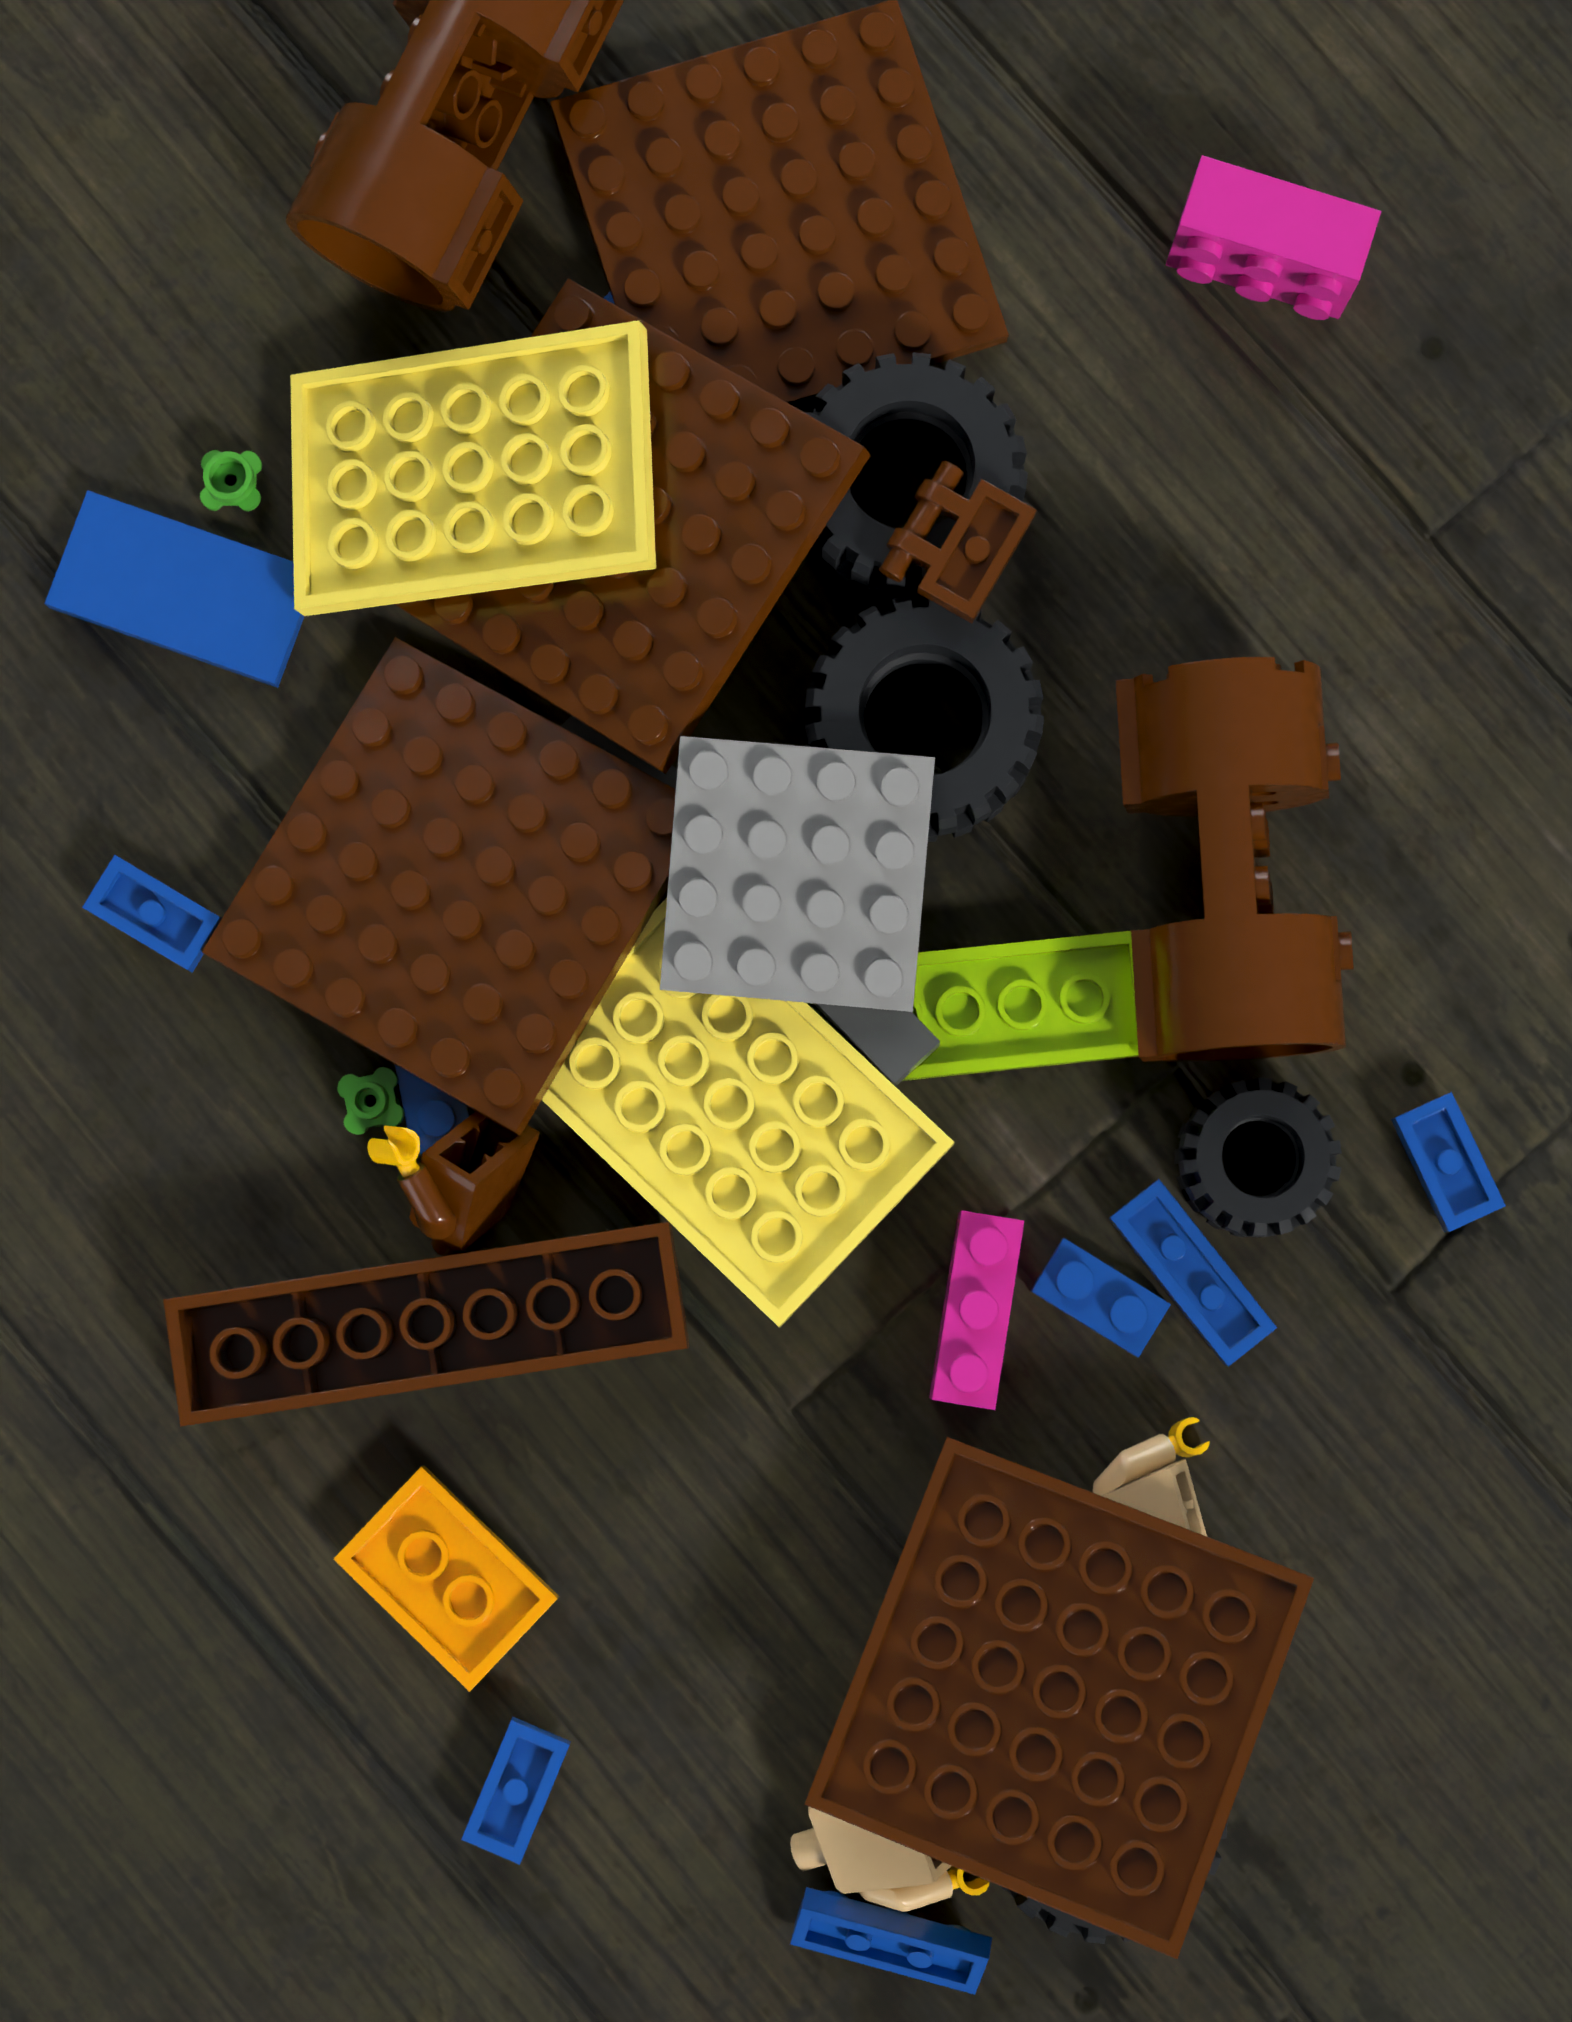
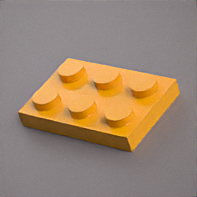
[333,1465,560,1692]

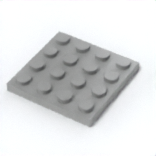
[660,736,935,1012]

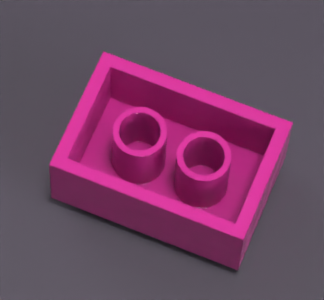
[1166,155,1382,320]

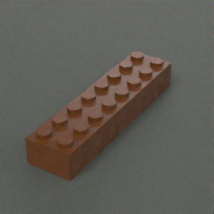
[163,1222,690,1427]

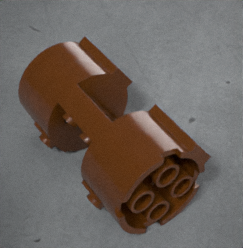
[286,0,624,312]
[1116,657,1354,1062]

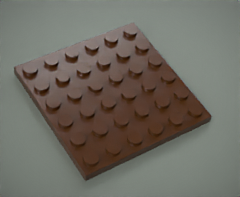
[550,0,1009,407]
[393,278,870,774]
[202,637,676,1136]
[804,1437,1314,1959]

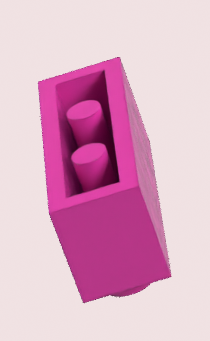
[929,1211,1024,1410]

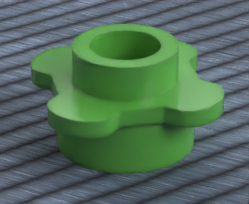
[200,450,262,511]
[337,1067,405,1135]

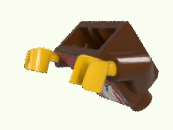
[367,1111,540,1256]

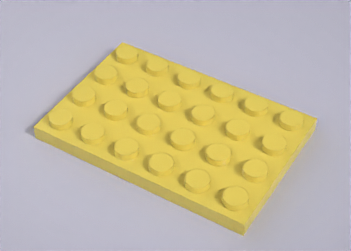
[290,320,656,616]
[542,898,954,1328]

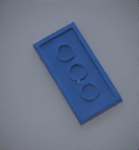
[44,490,305,688]

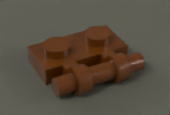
[879,461,1037,624]

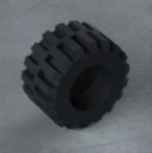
[1174,1078,1342,1238]

